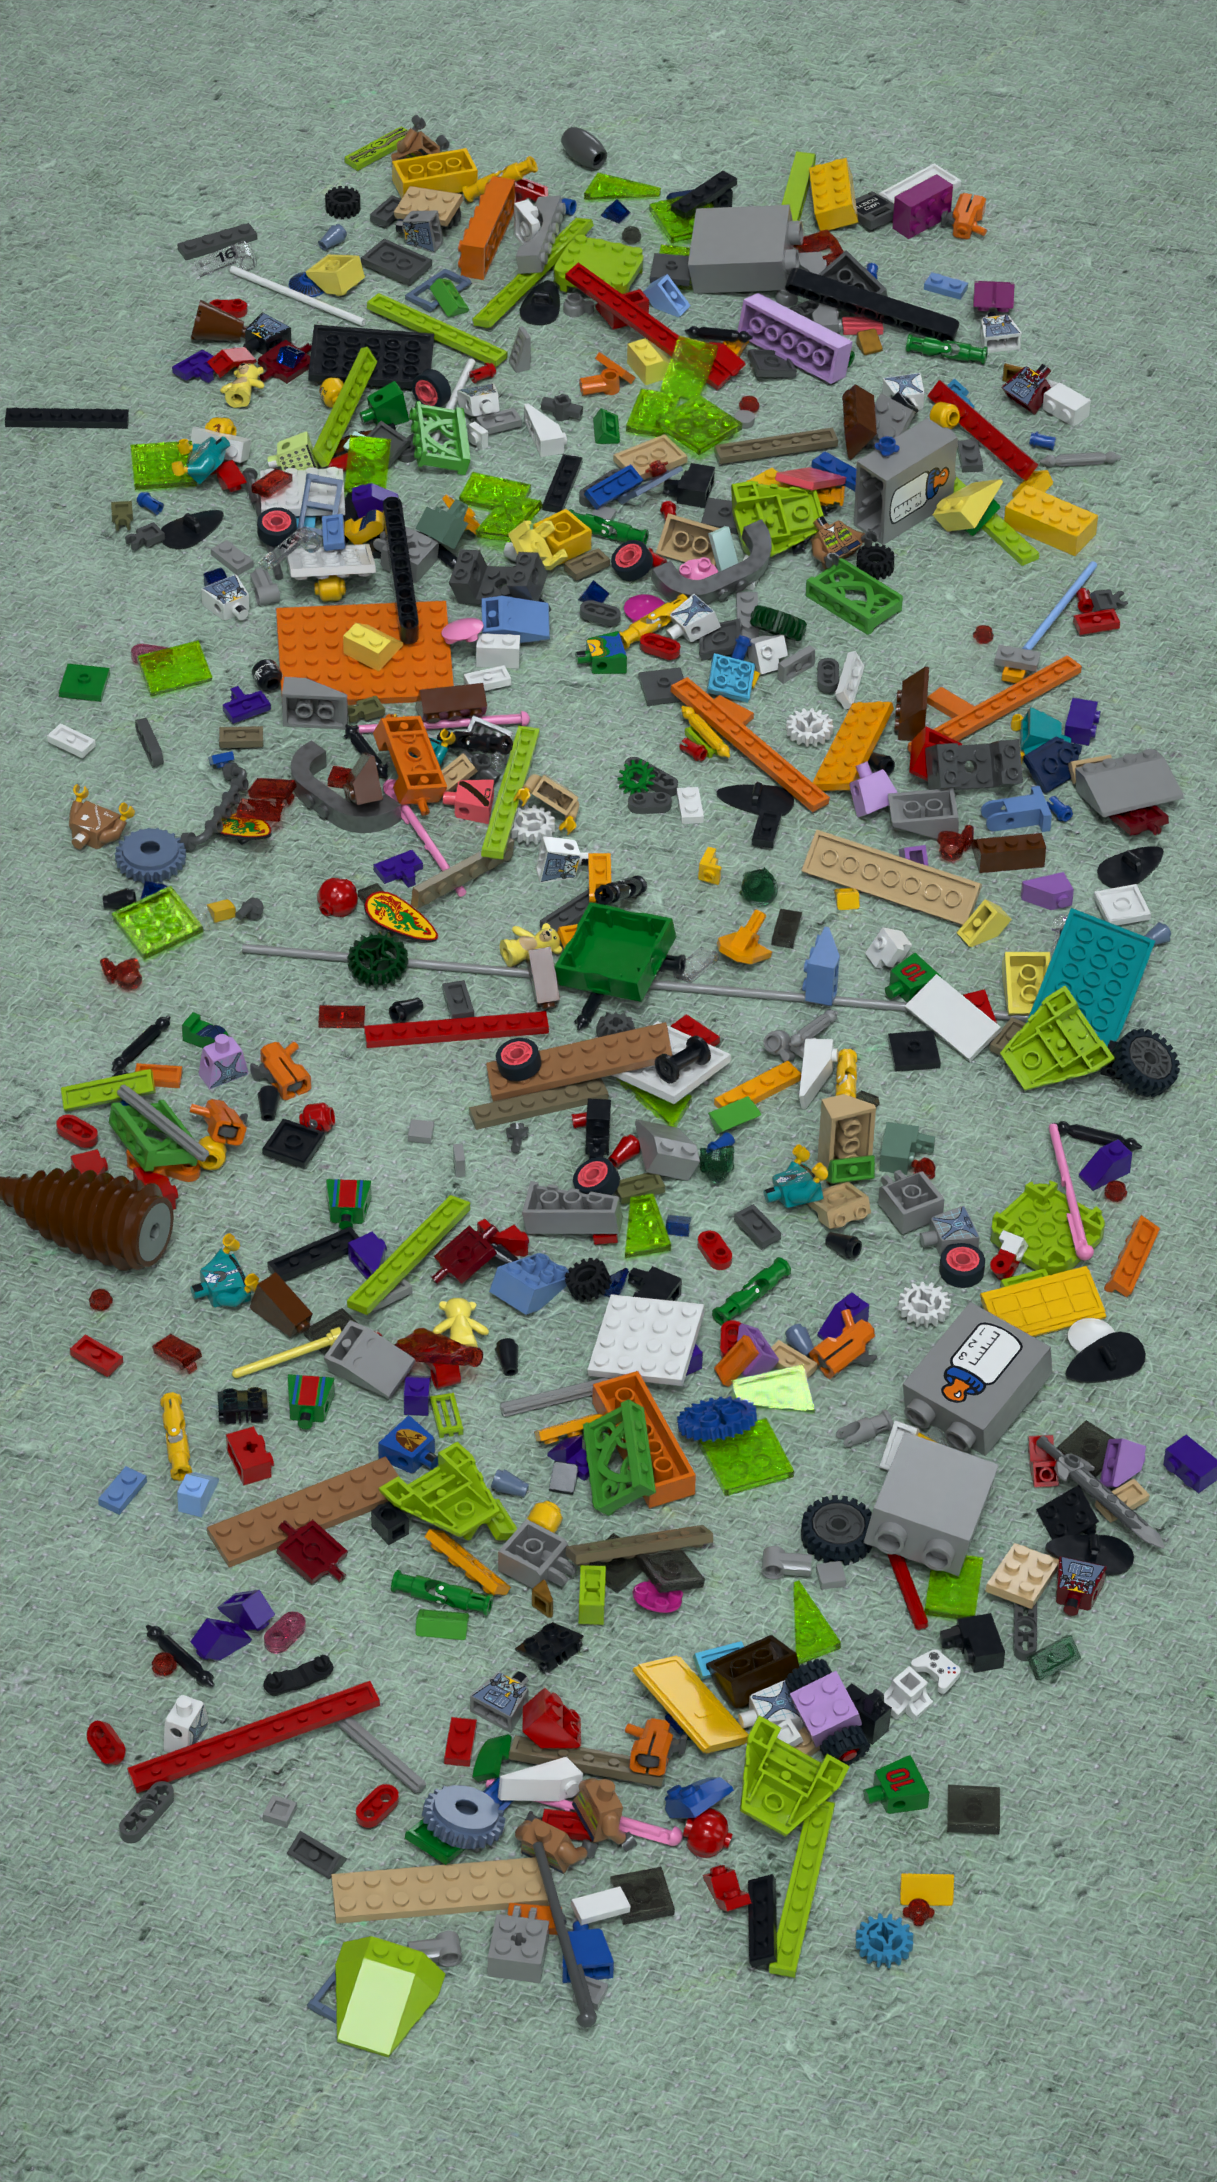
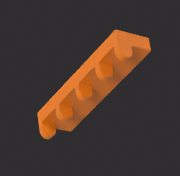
[1104,1215,1160,1297]

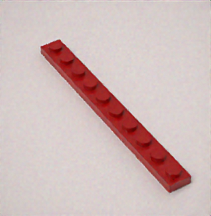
[565,262,731,391]
[127,1681,380,1793]

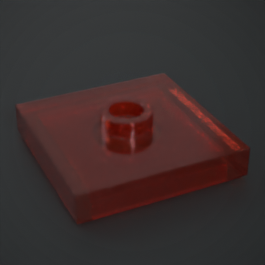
[236,798,285,822]

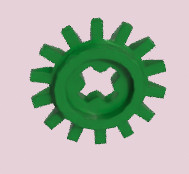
[617,759,656,795]

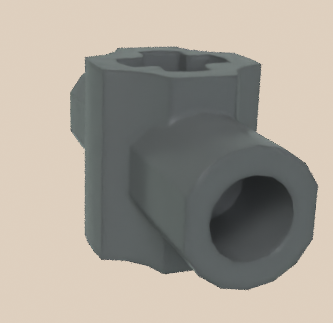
[541,394,583,422]
[460,750,501,785]

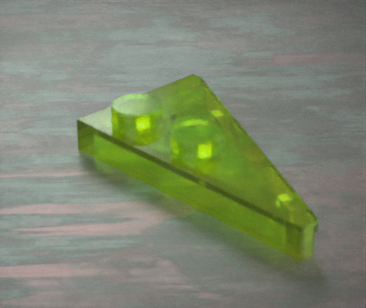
[584,172,661,200]
[616,1078,692,1127]
[793,1580,841,1665]

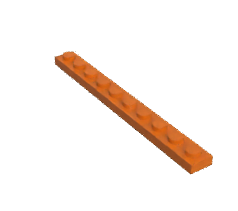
[907,655,1082,752]
[670,677,830,812]

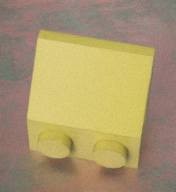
[305,254,365,296]
[627,338,681,385]
[343,623,403,671]

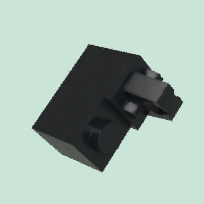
[663,463,715,508]
[585,1098,611,1159]
[628,1266,682,1301]
[939,1613,1005,1673]
[846,1683,892,1745]

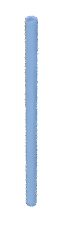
[1022,561,1097,650]

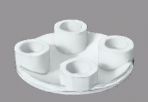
[1068,1318,1115,1355]

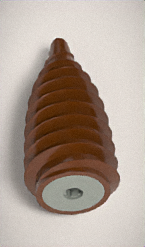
[0,1168,174,1271]

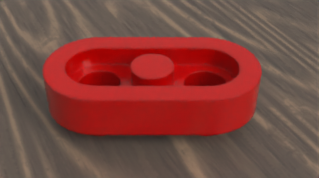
[209,299,248,318]
[640,633,681,660]
[56,1114,98,1148]
[698,1230,732,1270]
[720,1320,741,1358]
[87,1720,126,1765]
[356,1784,399,1828]

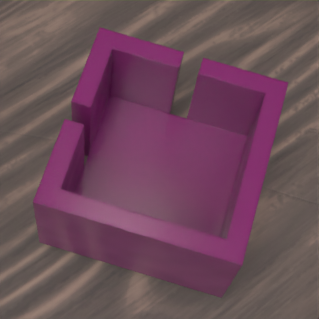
[973,281,1015,312]

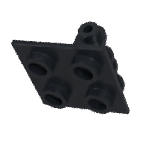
[218,1387,268,1424]
[1036,1485,1099,1540]
[515,1622,584,1673]

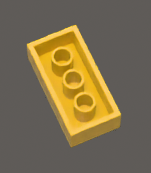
[392,148,478,199]
[809,158,858,232]
[1004,485,1098,556]

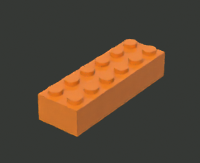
[458,176,515,280]
[592,1371,696,1508]

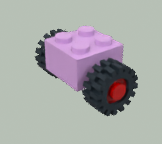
[785,1659,870,1766]

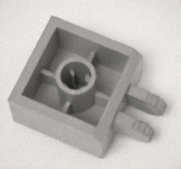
[373,527,439,583]
[878,1170,944,1234]
[498,1519,576,1588]
[488,1905,549,1984]

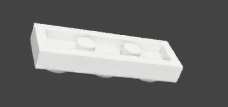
[835,651,865,710]

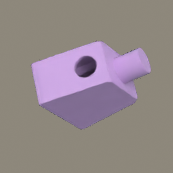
[850,762,898,817]

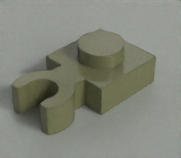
[111,501,133,531]
[348,696,385,723]

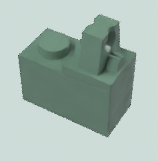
[415,499,469,549]
[879,1122,935,1175]

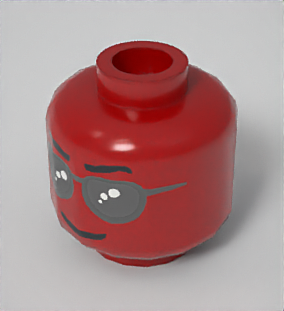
[299,1102,335,1132]

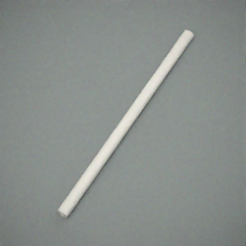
[230,266,366,326]
[427,358,476,453]

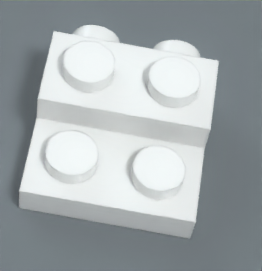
[514,199,540,245]

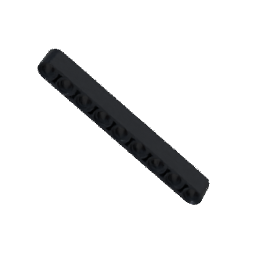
[785,268,960,343]
[383,496,419,644]

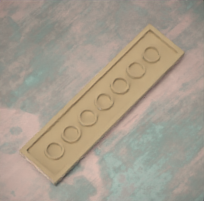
[801,829,982,925]
[331,1857,548,1924]

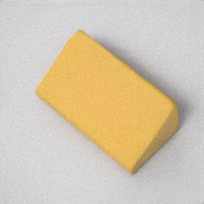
[1012,470,1053,497]
[900,1873,954,1906]

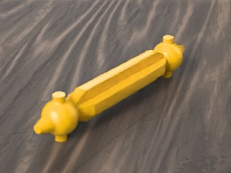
[681,705,730,758]

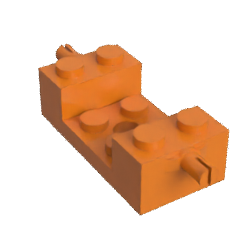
[373,714,447,816]

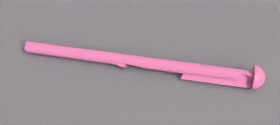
[358,711,530,734]
[383,779,466,897]
[1048,1124,1094,1261]
[486,1779,683,1846]

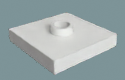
[1094,884,1151,926]

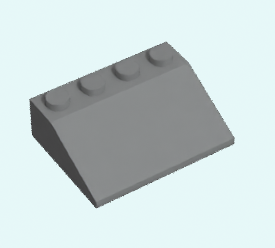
[1075,749,1183,817]

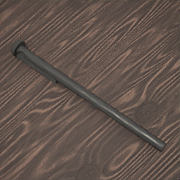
[242,468,283,580]
[533,1841,597,2028]

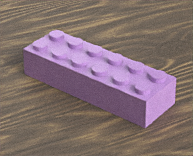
[738,293,853,384]

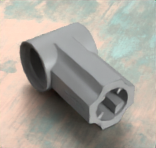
[250,568,280,606]
[762,1546,812,1580]
[407,1931,462,1967]

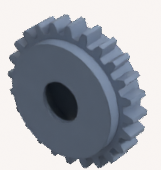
[115,828,186,884]
[422,1785,506,1850]

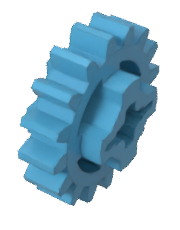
[855,1913,913,1968]

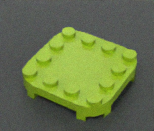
[553,235,644,294]
[990,1180,1105,1275]

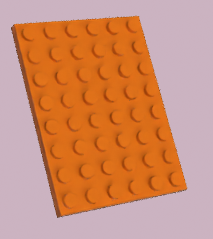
[276,601,454,705]

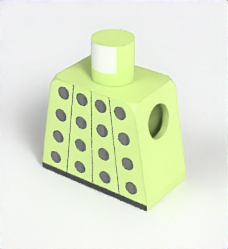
[267,431,318,471]

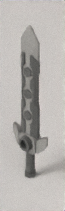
[1036,1436,1165,1549]

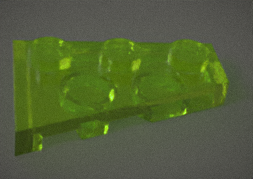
[625,1194,671,1258]
[732,1364,815,1413]

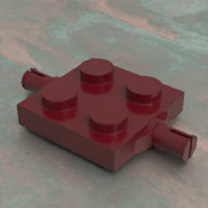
[258,340,312,384]
[1109,805,1169,836]
[431,1224,499,1285]
[276,1519,348,1585]

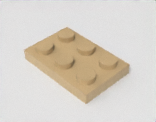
[394,186,463,226]
[613,434,687,480]
[985,1543,1059,1609]

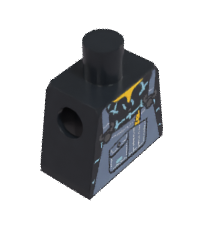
[243,312,292,355]

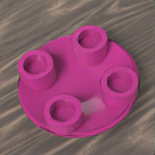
[624,594,665,623]
[632,1576,683,1613]

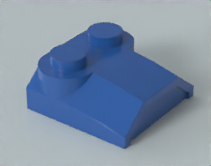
[665,1777,734,1818]

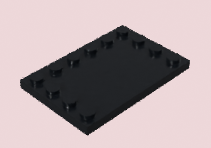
[308,324,434,389]

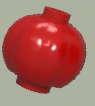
[317,878,358,917]
[682,1808,733,1858]

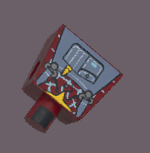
[1001,364,1051,415]
[1056,1556,1107,1616]

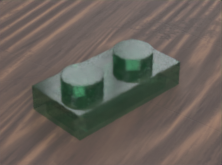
[1027,1635,1081,1680]

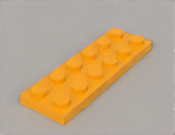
[812,701,894,791]

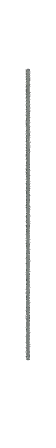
[242,944,1029,1022]

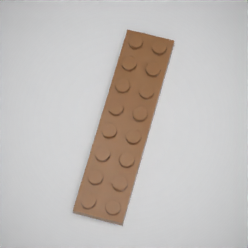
[486,1022,673,1102]
[207,1456,399,1568]

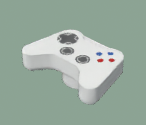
[911,1649,961,1694]

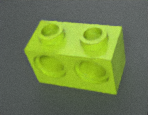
[578,1565,606,1625]

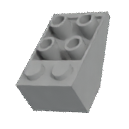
[324,1320,416,1399]

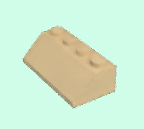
[817,1094,876,1184]

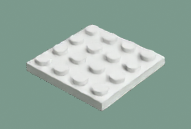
[260,467,345,516]
[286,544,376,580]
[612,1021,731,1104]
[587,1295,705,1386]

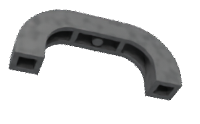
[651,519,772,604]
[291,740,401,833]

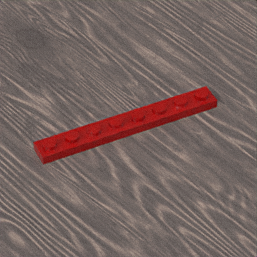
[927,380,1039,481]
[364,1011,549,1048]

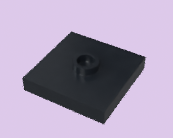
[888,1030,941,1072]
[262,1118,325,1169]

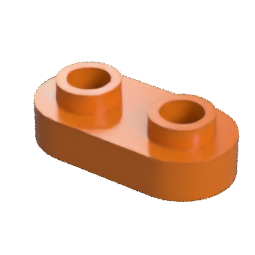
[161,1163,201,1182]

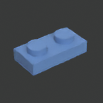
[924,272,968,300]
[322,514,345,551]
[98,1466,147,1515]

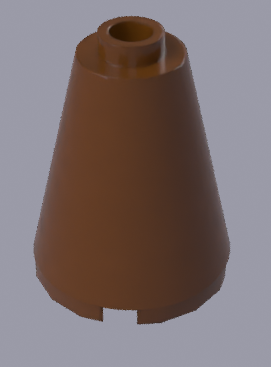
[191,300,247,341]

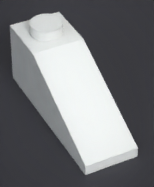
[524,403,567,457]
[190,427,251,463]
[799,1039,838,1109]
[498,1757,583,1801]

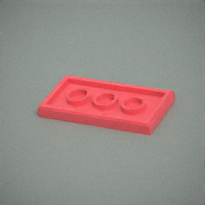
[775,467,846,490]

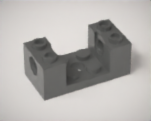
[449,549,548,605]
[925,739,1023,790]

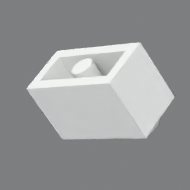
[1043,382,1091,427]
[476,633,520,669]

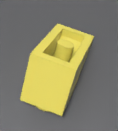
[957,899,1012,947]

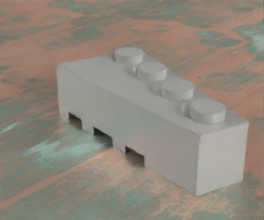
[522,1181,623,1234]

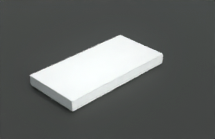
[879,163,961,203]
[905,974,1002,1062]

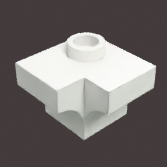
[747,634,788,674]
[865,927,912,969]
[884,1666,933,1721]

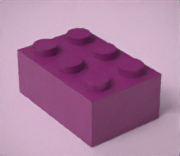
[892,174,953,239]

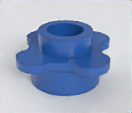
[874,436,900,456]

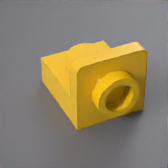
[698,847,722,885]

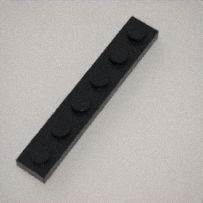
[5,407,129,429]

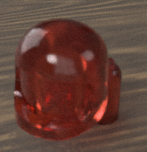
[937,825,974,862]
[100,958,143,991]

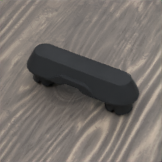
[263,1654,334,1696]

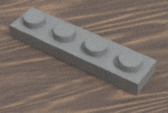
[736,591,759,654]

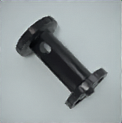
[655,1036,711,1084]

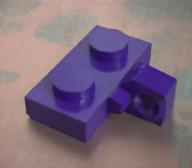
[172,349,214,383]
[223,686,271,724]
[373,850,423,888]

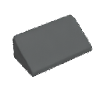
[287,1831,347,1879]

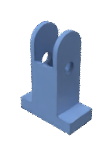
[981,786,1052,832]

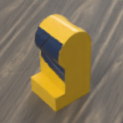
[344,510,384,545]

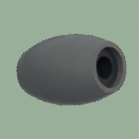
[561,127,607,169]

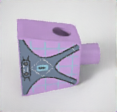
[199,1034,248,1090]

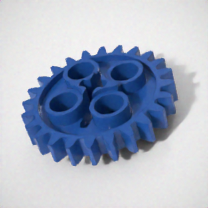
[677,1396,757,1442]

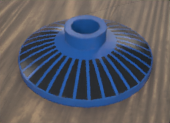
[289,272,325,297]

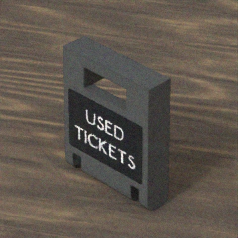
[855,191,894,230]

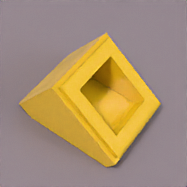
[834,888,860,910]
[207,899,236,923]

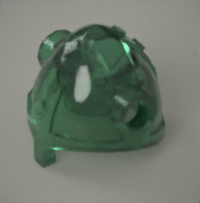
[738,867,778,906]
[699,1146,735,1184]

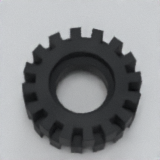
[325,186,360,219]
[856,543,895,580]
[565,1258,612,1302]

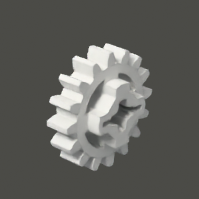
[786,708,833,747]
[511,805,555,845]
[898,1282,951,1328]

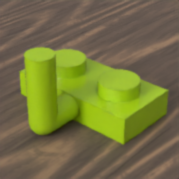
[463,1499,517,1541]

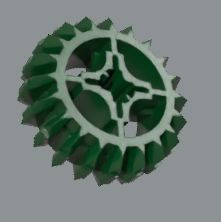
[750,605,807,641]
[347,930,409,990]

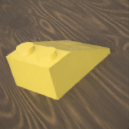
[933,479,1003,532]
[1002,952,1051,1015]

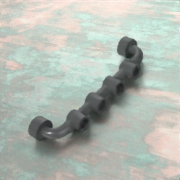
[180,763,249,850]

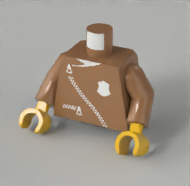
[69,784,135,849]

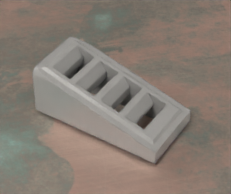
[509,326,531,373]
[466,715,513,738]

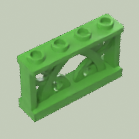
[409,401,471,475]
[805,558,903,635]
[108,1099,198,1171]
[583,1399,656,1516]

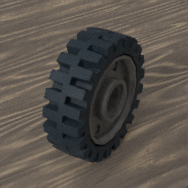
[1112,1028,1180,1097]
[801,1495,872,1566]

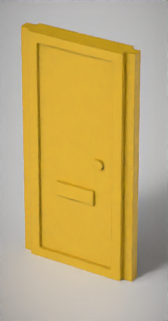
[980,1266,1107,1337]
[632,1655,749,1754]

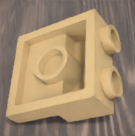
[806,1182,871,1229]

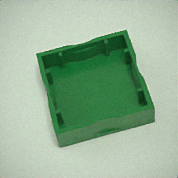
[554,902,677,1002]

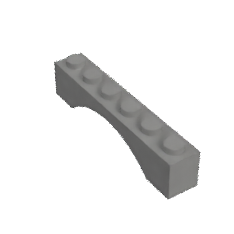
[516,195,566,274]
[799,252,842,334]

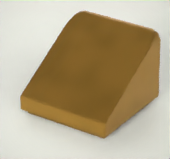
[856,328,883,355]
[1002,363,1022,382]
[532,1580,553,1618]

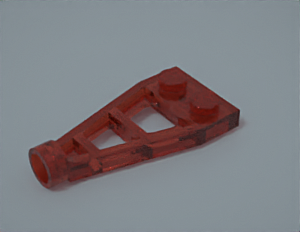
[793,229,844,266]
[394,1328,483,1367]

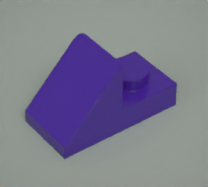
[547,1435,590,1481]

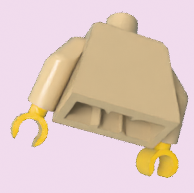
[513,774,580,835]

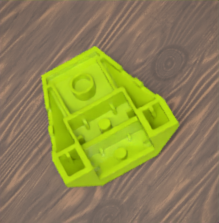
[731,481,824,557]
[1000,986,1115,1091]
[379,1441,500,1538]
[740,1715,850,1837]
[335,1936,446,2058]

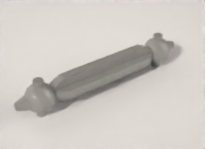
[1040,451,1121,467]
[789,1009,838,1048]

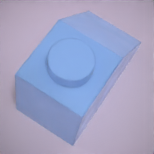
[643,274,691,317]
[177,1472,219,1517]

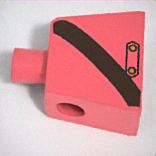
[443,780,494,824]

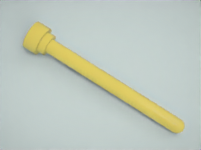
[232,1327,341,1378]

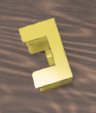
[508,521,568,570]

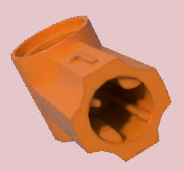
[579,368,620,396]

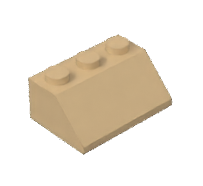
[656,513,732,568]

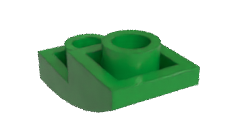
[472,1734,512,1782]

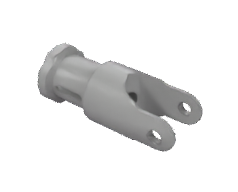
[836,1410,894,1447]

